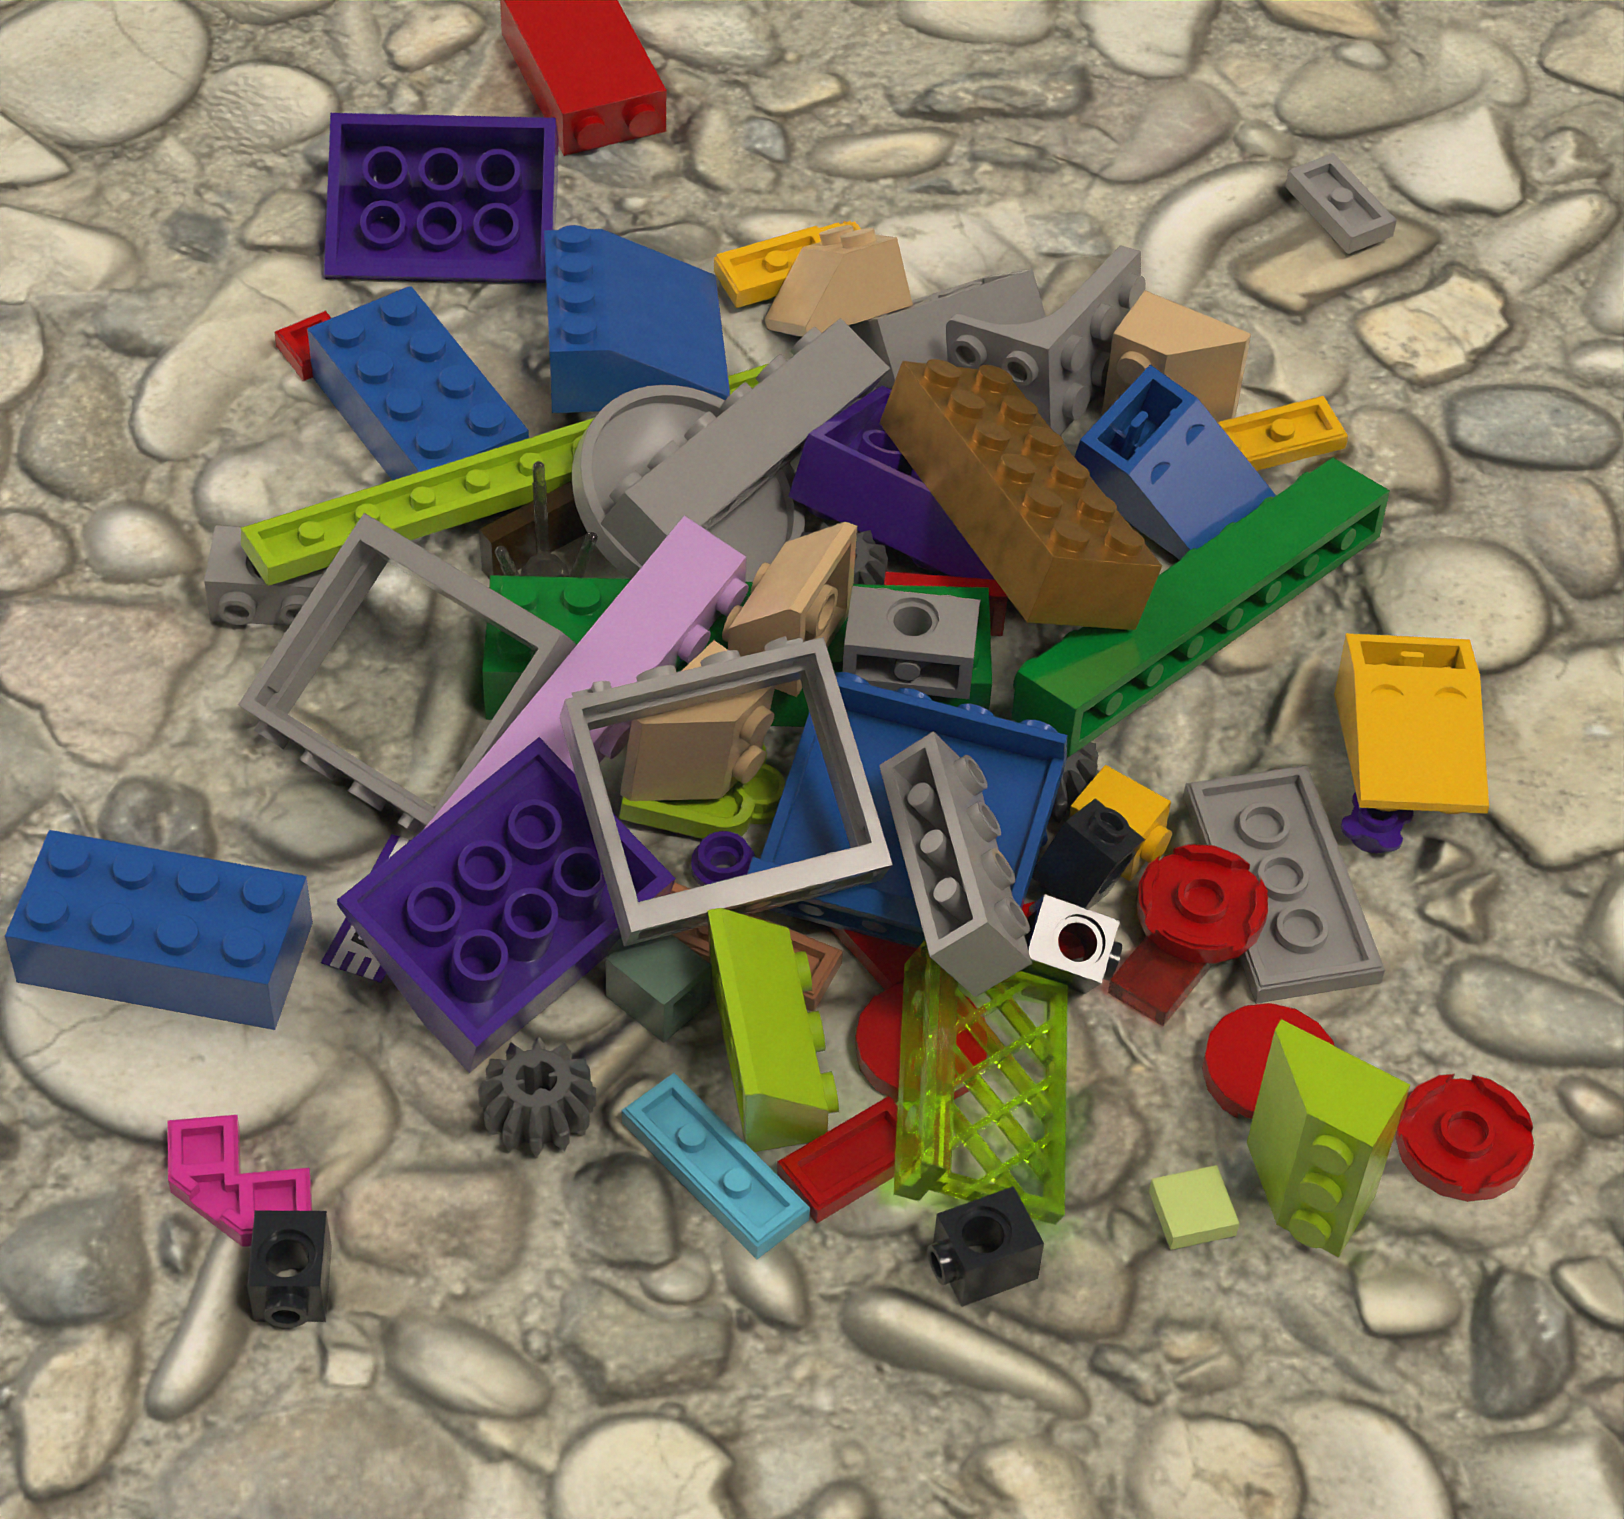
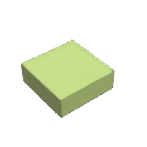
[1149,1165,1240,1250]

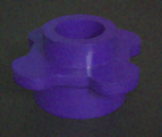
[1341,792,1414,854]

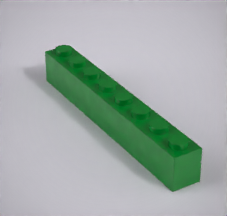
[1011,457,1390,757]

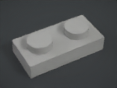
[1285,153,1397,254]

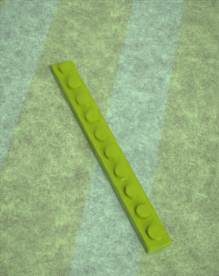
[241,364,768,586]

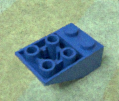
[1074,365,1276,560]

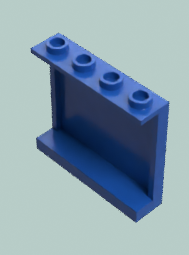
[747,672,1067,952]

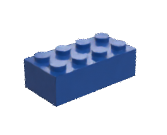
[307,286,529,480]
[5,830,313,1030]

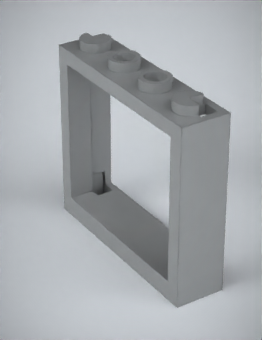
[238,513,576,835]
[559,636,893,946]

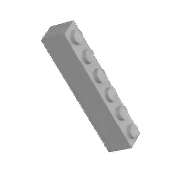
[600,318,890,566]

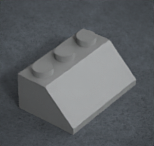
[849,269,1046,389]

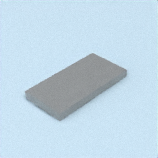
[1183,765,1385,1004]

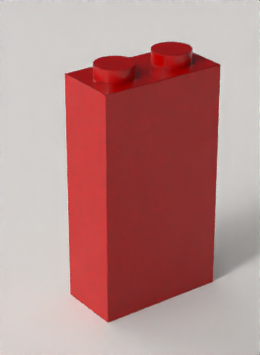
[500,0,667,156]

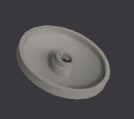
[572,385,805,582]

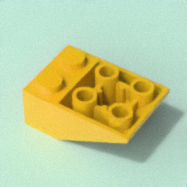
[1334,633,1489,814]

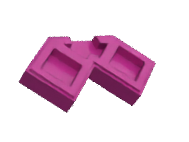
[167,1115,313,1247]

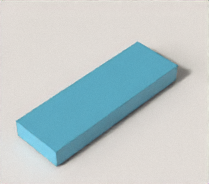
[621,1073,810,1260]

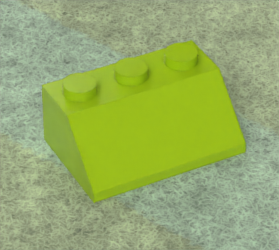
[707,908,839,1152]
[1247,1019,1410,1257]

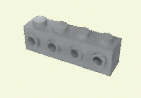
[879,731,1032,997]

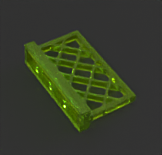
[893,940,1068,1225]

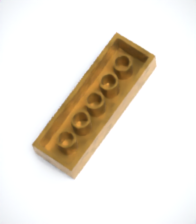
[879,359,1162,630]

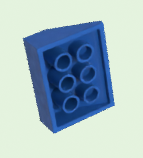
[544,225,730,413]

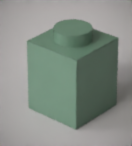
[605,934,711,1043]

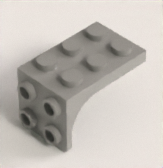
[946,245,1146,435]

